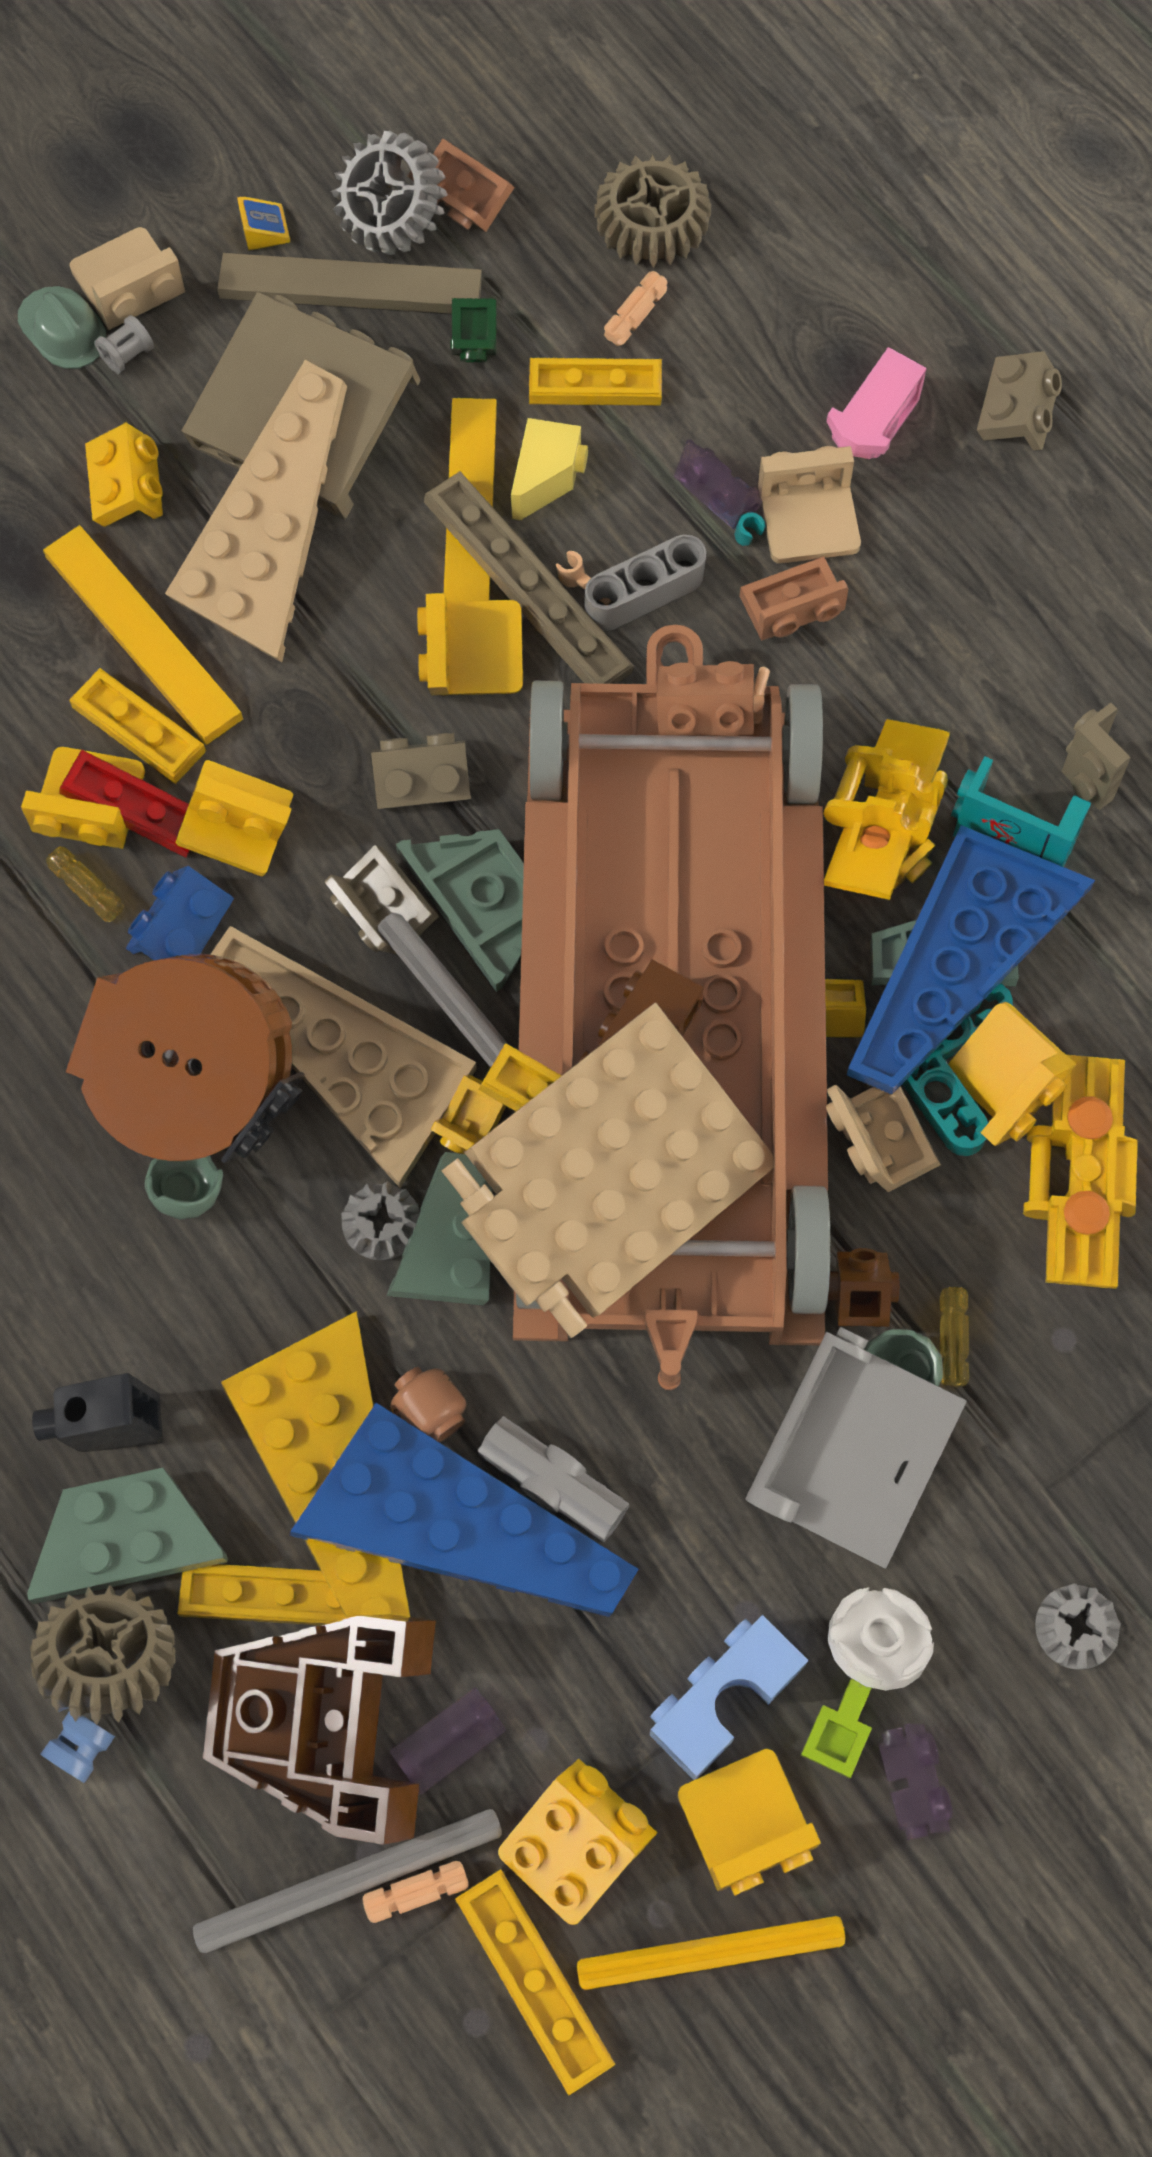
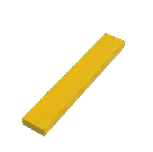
[444,398,497,602]
[43,525,243,745]

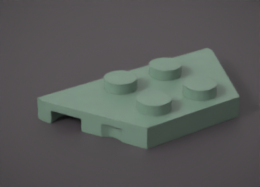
[396,829,524,992]
[27,1468,228,1604]

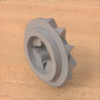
[341,1181,420,1260]
[1035,1583,1121,1670]

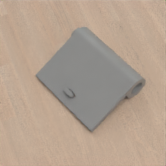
[745,1327,967,1569]

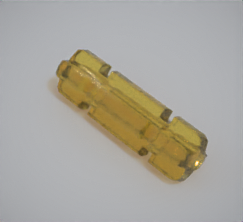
[46,846,124,922]
[940,1287,969,1387]

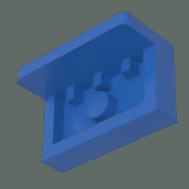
[126,866,234,960]

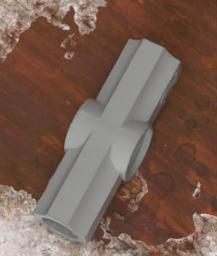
[478,1416,629,1543]

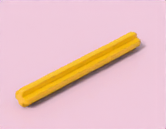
[577,1916,845,1990]

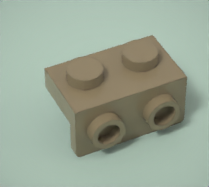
[977,351,1062,451]
[1061,703,1131,810]
[371,733,471,809]
[324,845,439,955]

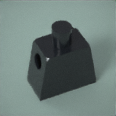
[32,1373,163,1452]

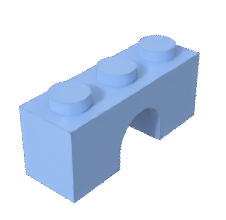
[650,1615,808,1780]

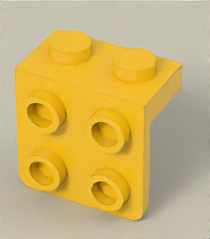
[417,593,523,696]
[21,747,145,849]
[948,1002,1076,1146]
[678,1749,821,1896]
[498,1759,658,1925]

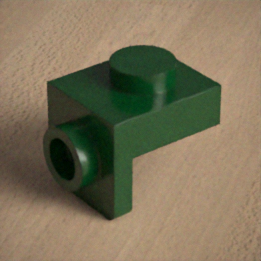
[450,298,497,363]

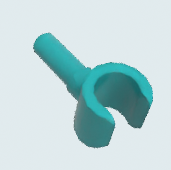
[710,496,765,546]

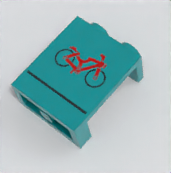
[951,756,1091,867]

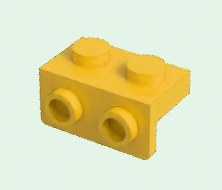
[85,422,163,527]

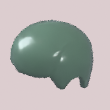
[145,1156,223,1220]
[865,1329,943,1387]

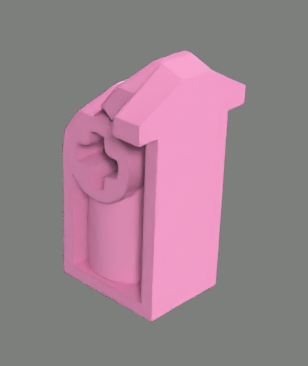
[827,347,927,459]

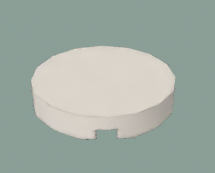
[828,1588,934,1691]

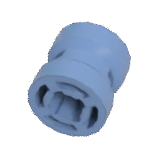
[40,1711,115,1783]

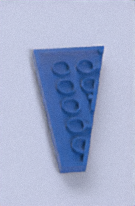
[847,825,1095,1095]
[290,1403,639,1617]

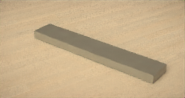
[218,253,482,314]
[424,471,634,684]

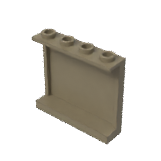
[181,292,421,520]

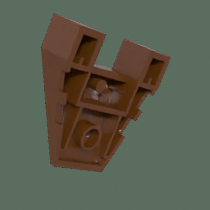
[203,1614,436,1845]

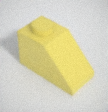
[511,418,588,520]

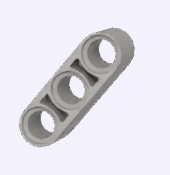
[584,534,707,631]

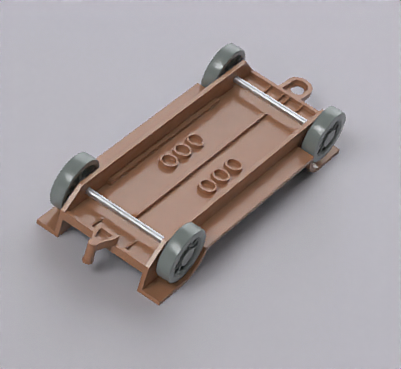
[513,625,830,1390]

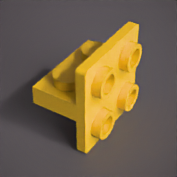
[176,760,293,876]

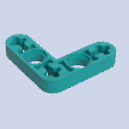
[902,984,1013,1156]

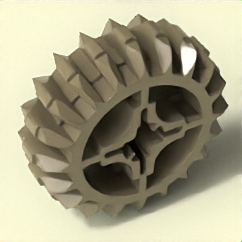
[595,153,711,268]
[30,1585,176,1725]

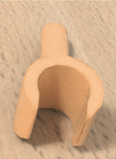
[556,551,611,606]
[754,667,770,724]

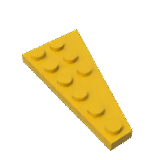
[221,1311,410,1618]

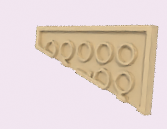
[165,360,347,663]
[210,926,477,1188]

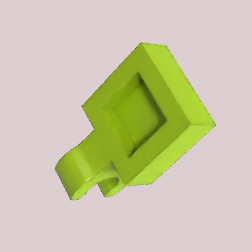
[801,1679,872,1779]

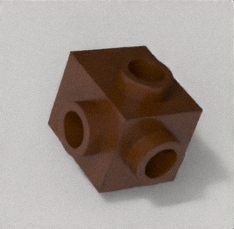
[828,1248,900,1327]

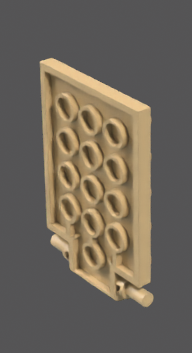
[441,1003,774,1338]

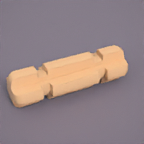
[604,271,668,346]
[363,1861,468,1923]

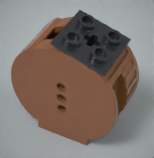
[66,954,306,1163]

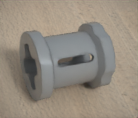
[94,315,154,374]

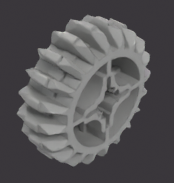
[331,131,448,255]

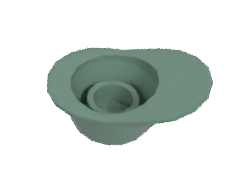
[18,286,106,369]

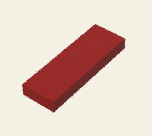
[59,749,191,858]

